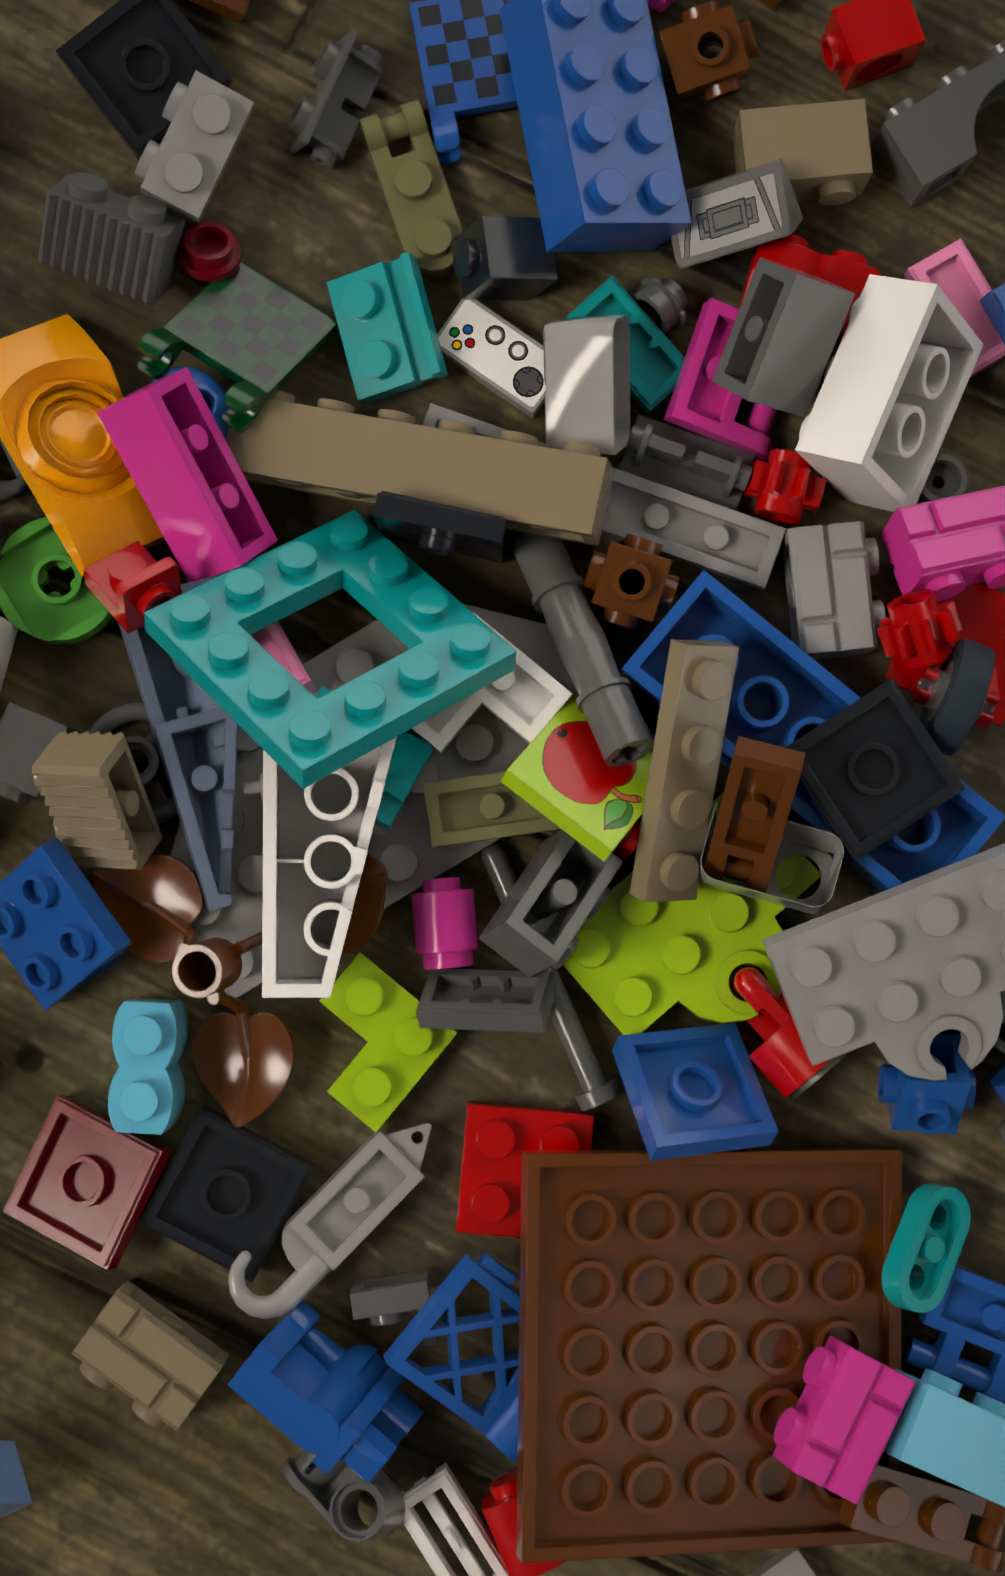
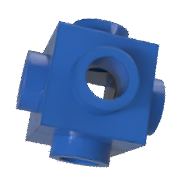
[878,1033,976,1134]

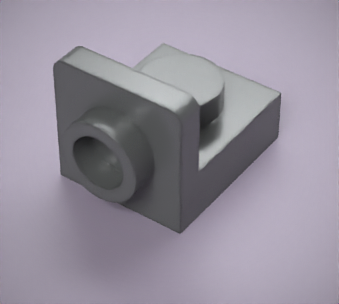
[349,1268,445,1347]

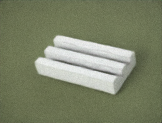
[401,1463,509,1576]

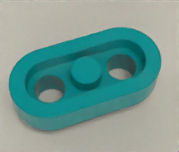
[881,1183,971,1313]

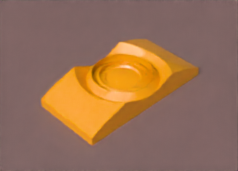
[0,314,165,577]

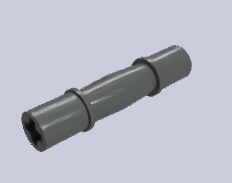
[512,533,654,767]

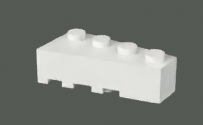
[262,737,397,998]

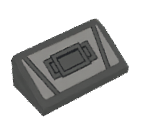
[671,158,803,269]

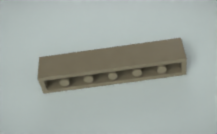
[226,390,614,546]

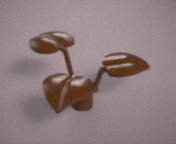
[92,854,388,1127]

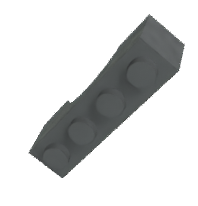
[872,40,1005,208]

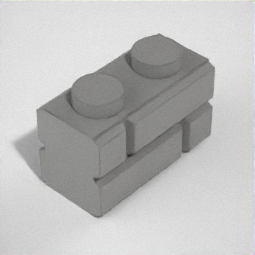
[781,521,886,660]

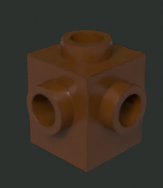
[659,1,759,102]
[583,534,680,630]

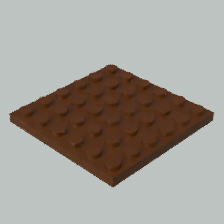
[516,1147,902,1563]

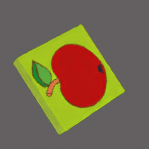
[500,692,652,862]

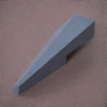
[118,574,237,912]

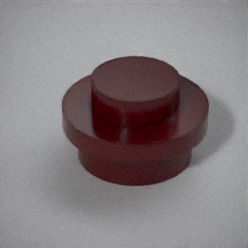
[178,221,241,282]

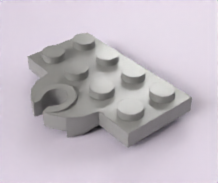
[762,843,1005,1081]

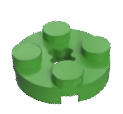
[0,517,113,645]

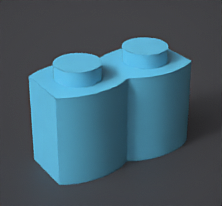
[108,998,189,1135]

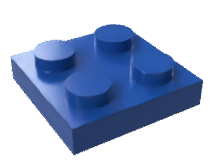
[612,1023,778,1161]

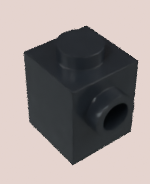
[453,215,558,301]

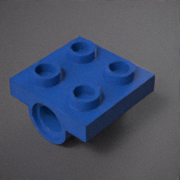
[0,838,132,1011]

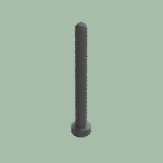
[481,843,622,1111]

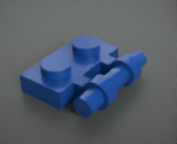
[903,1265,1005,1403]

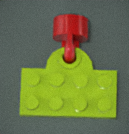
[563,793,849,1099]

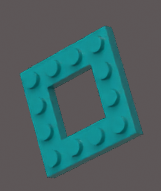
[144,510,517,789]

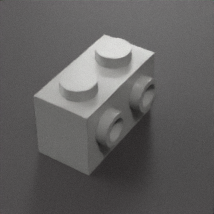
[134,70,254,226]

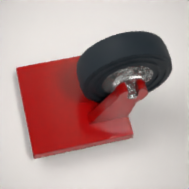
[882,583,1005,756]

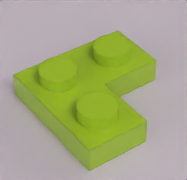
[319,952,457,1132]

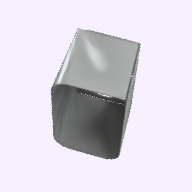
[543,315,630,455]
[700,803,844,916]

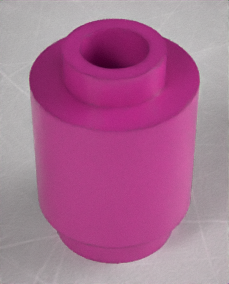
[411,877,479,970]

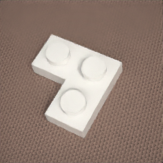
[411,612,572,753]

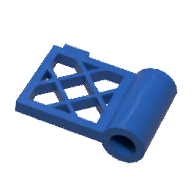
[383,1252,520,1464]

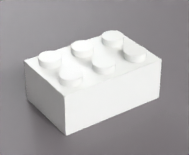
[795,274,984,512]

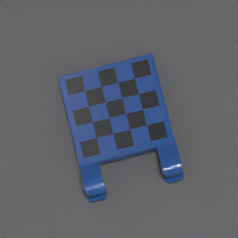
[409,0,518,165]

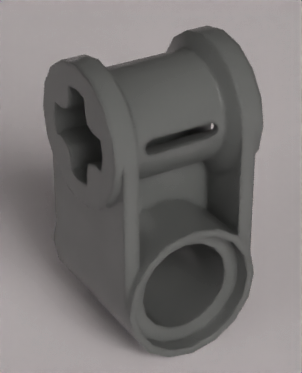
[281,1450,406,1542]

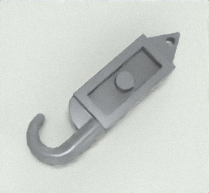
[228,1123,432,1319]

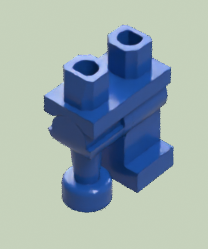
[227,1299,424,1484]

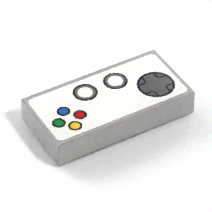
[437,298,546,419]

